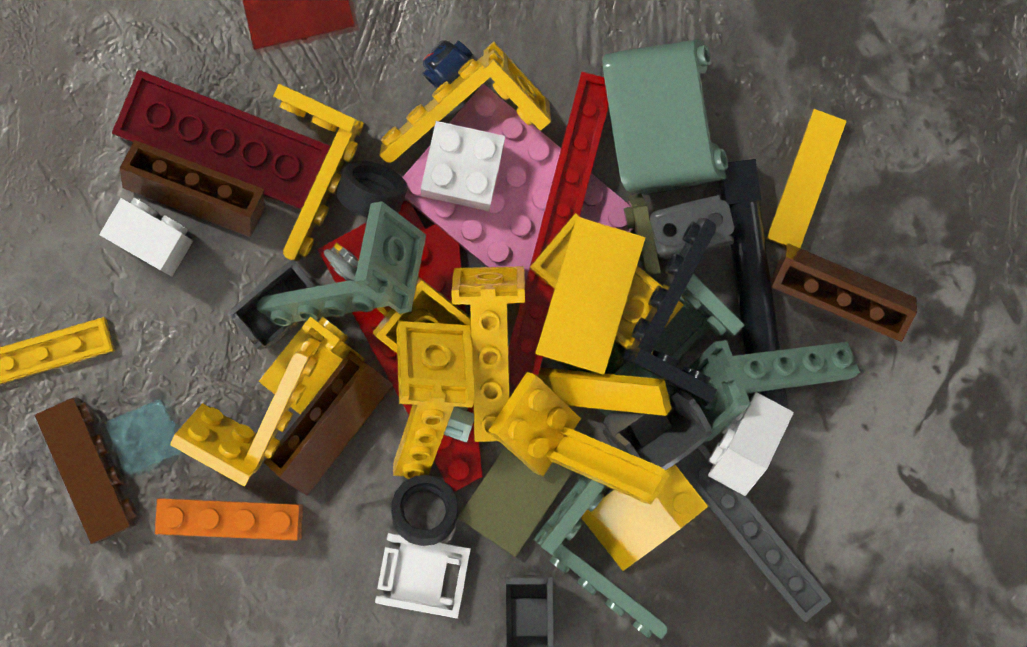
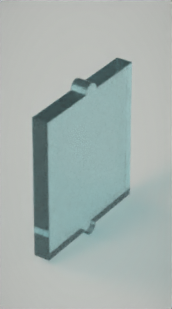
[104,399,182,476]

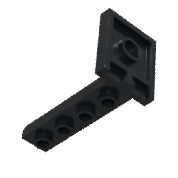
[622,218,717,403]

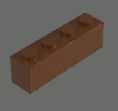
[120,140,265,237]
[772,243,917,342]
[263,351,394,496]
[34,397,137,544]

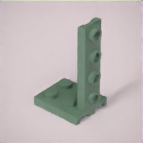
[257,201,426,326]
[598,274,744,417]
[680,340,860,442]
[533,475,667,640]

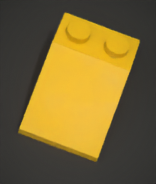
[581,464,708,571]

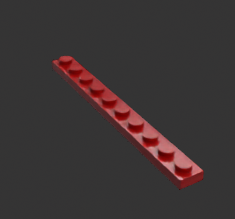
[508,71,609,398]

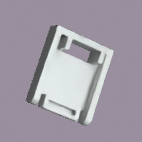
[375,533,471,619]

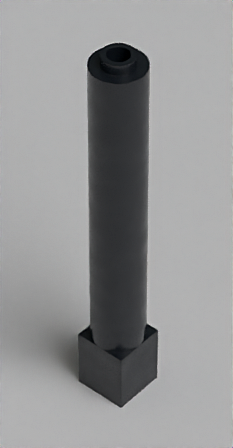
[719,159,789,409]

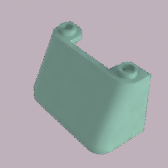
[603,39,728,195]

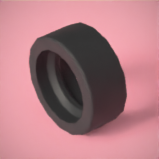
[337,161,407,217]
[391,475,458,546]

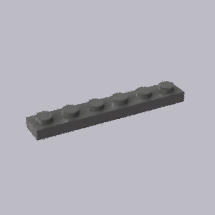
[675,443,832,623]

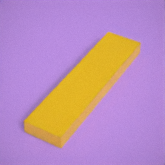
[766,109,846,248]
[0,317,115,385]
[538,368,672,416]

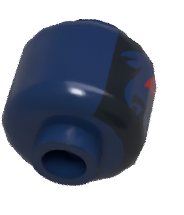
[422,40,473,89]

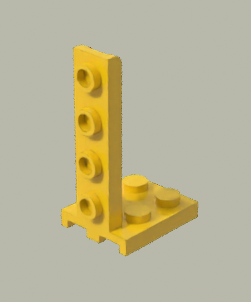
[379,42,551,163]
[273,84,365,261]
[452,266,525,442]
[258,316,366,415]
[393,321,475,479]
[170,338,320,487]
[488,372,670,506]

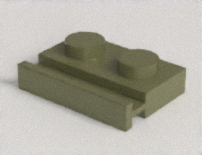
[624,193,661,275]

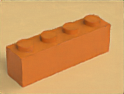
[155,498,303,541]

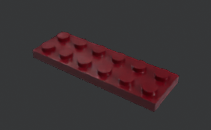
[112,70,331,210]

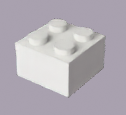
[420,121,505,211]
[99,198,193,277]
[708,392,794,496]

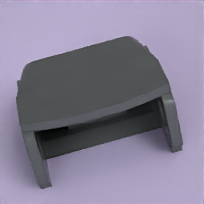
[650,195,734,261]
[228,259,316,350]
[603,384,712,470]
[505,575,553,647]

